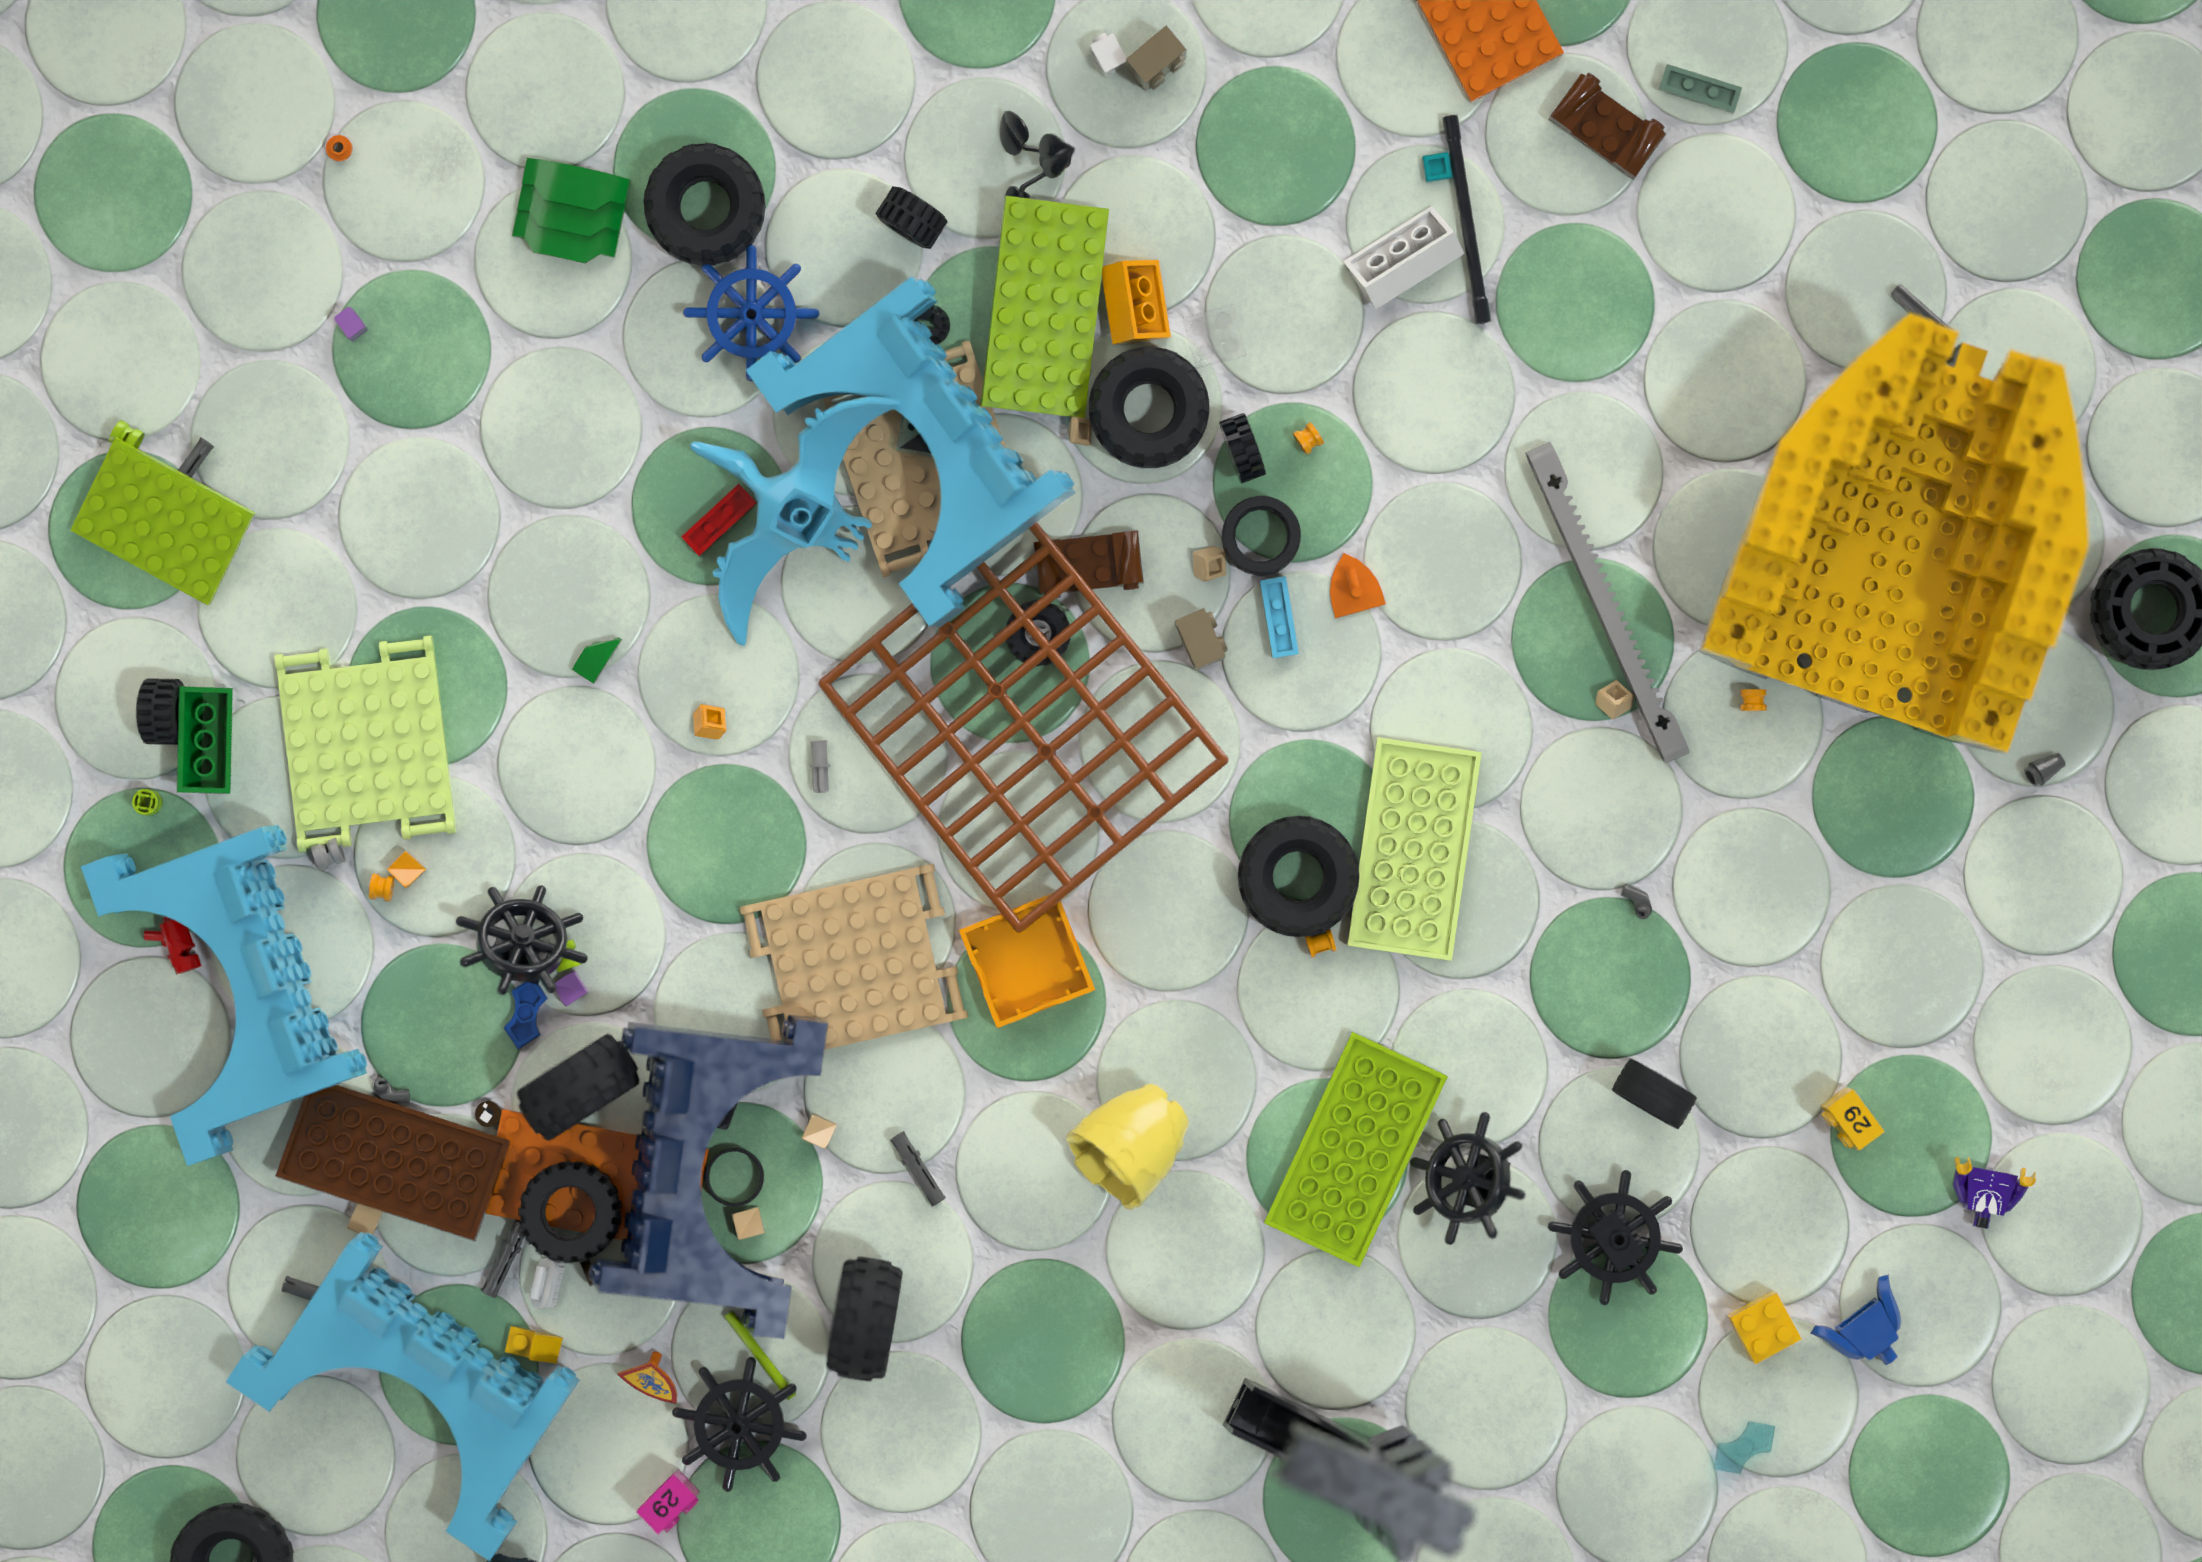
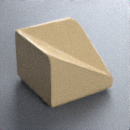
[1193,546,1226,582]
[1595,680,1635,720]
[801,1114,837,1149]
[732,1207,765,1240]

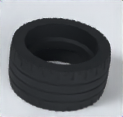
[1222,496,1301,576]
[1612,1058,1697,1129]

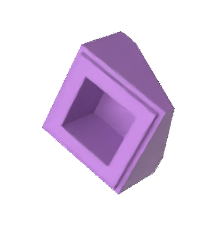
[334,307,368,341]
[555,970,589,1007]

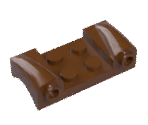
[1549,73,1666,180]
[1033,530,1144,598]

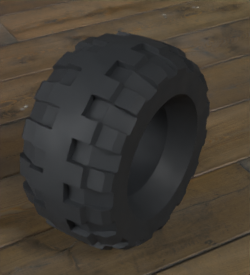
[643,143,766,266]
[1089,346,1209,469]
[2089,548,2202,670]
[1238,816,1359,937]
[517,1034,640,1141]
[826,1256,903,1382]
[170,1502,294,1562]

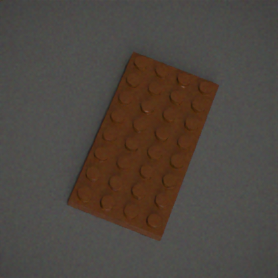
[275,1085,511,1242]

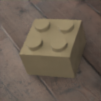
[1126,25,1187,91]
[1174,608,1228,671]

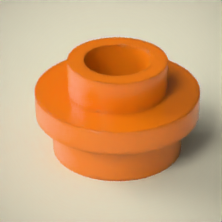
[326,135,353,162]

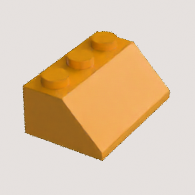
[1102,260,1171,345]

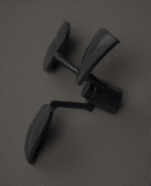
[1000,110,1075,199]

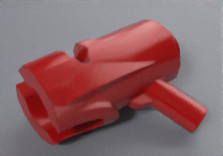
[144,917,202,975]

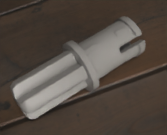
[809,740,830,793]

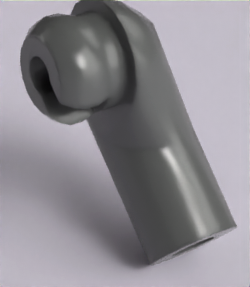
[1620,884,1652,919]
[373,1078,410,1103]

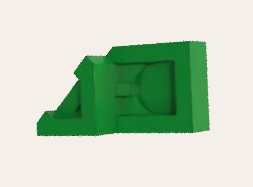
[571,638,622,684]

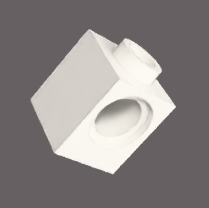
[1090,33,1126,77]

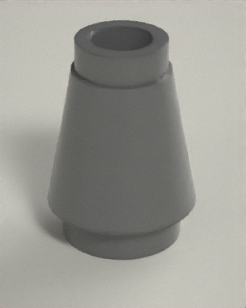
[2024,753,2066,786]

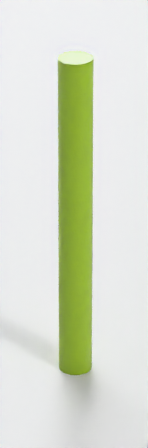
[724,1310,796,1400]

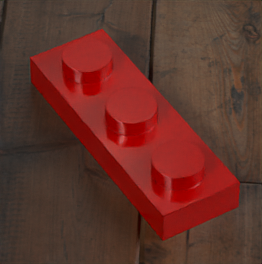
[681,484,757,557]

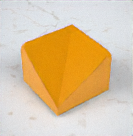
[693,704,726,740]
[387,851,426,888]

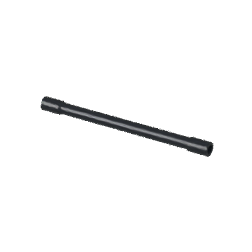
[1442,115,1491,324]

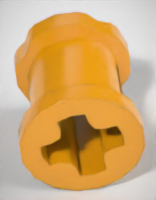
[1305,929,1337,958]

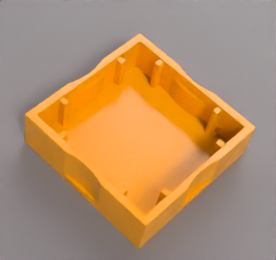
[959,893,1095,1028]

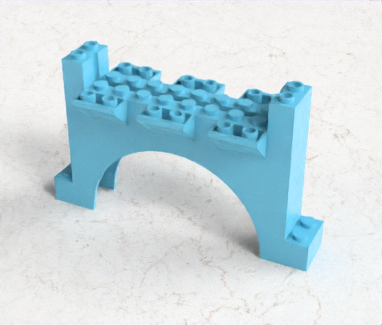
[746,276,1076,627]
[81,825,367,1166]
[226,1232,580,1561]

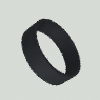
[705,1148,764,1207]

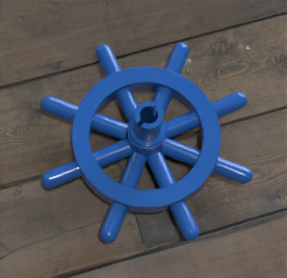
[683,244,820,381]

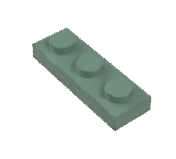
[1658,64,1742,114]

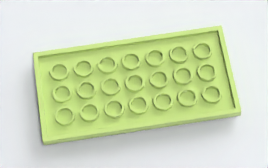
[1347,737,1482,961]

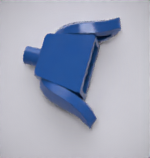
[1810,1274,1901,1365]

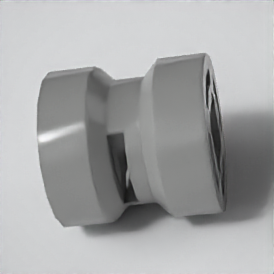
[311,837,346,871]

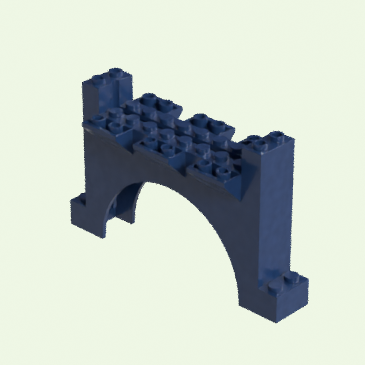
[589,1015,828,1339]

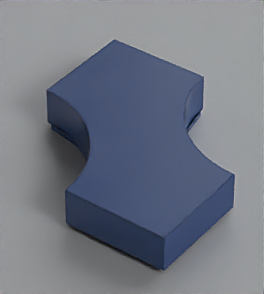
[504,982,549,1049]

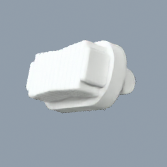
[529,1258,565,1309]

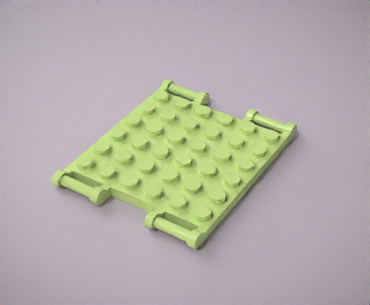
[275,635,456,853]

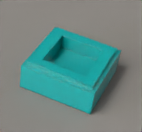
[1422,152,1453,183]

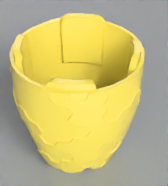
[1066,1083,1189,1209]

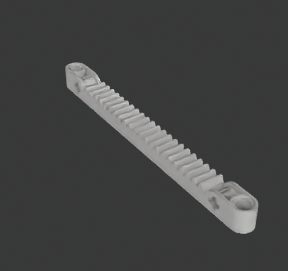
[1526,442,1689,764]

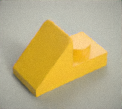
[505,1326,563,1364]

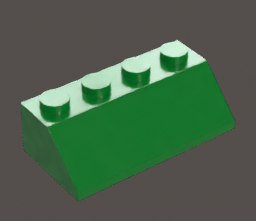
[177,686,233,794]

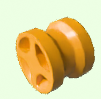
[1293,422,1324,455]
[1740,689,1767,711]
[369,873,395,902]

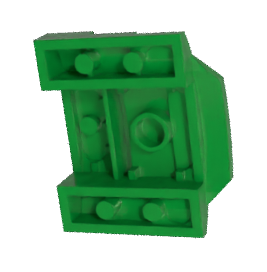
[512,158,631,264]

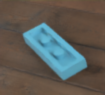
[1260,576,1299,659]

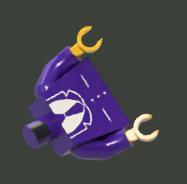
[1952,1157,2036,1229]

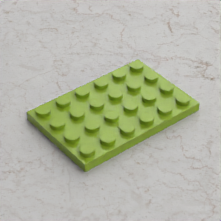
[70,438,255,605]

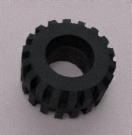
[875,186,948,249]
[136,678,184,745]

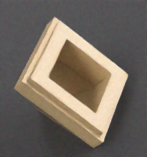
[1067,417,1091,446]

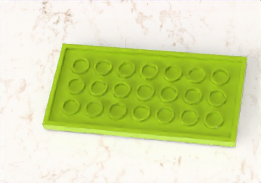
[980,196,1109,418]
[1263,1032,1448,1268]

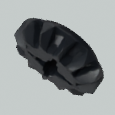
[913,305,950,345]

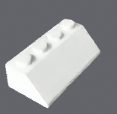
[1343,206,1464,309]

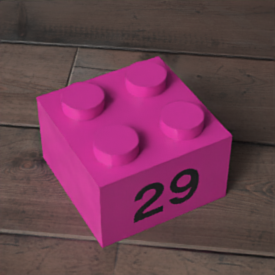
[636,1469,700,1534]

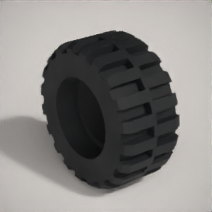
[518,1161,622,1263]

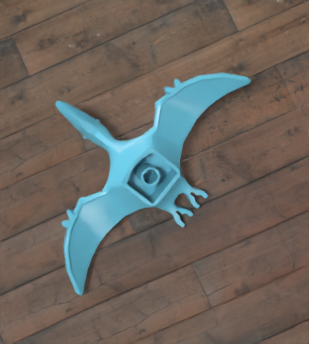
[690,397,900,646]

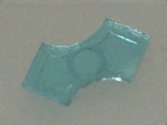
[1713,1421,1775,1474]

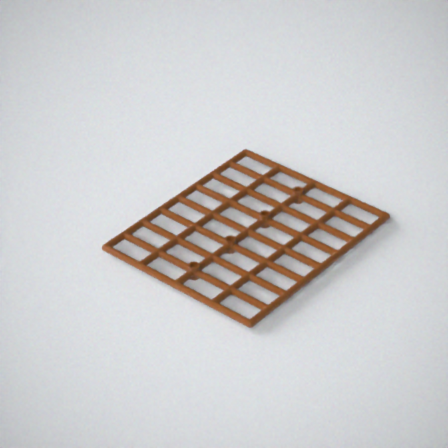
[818,522,1229,933]

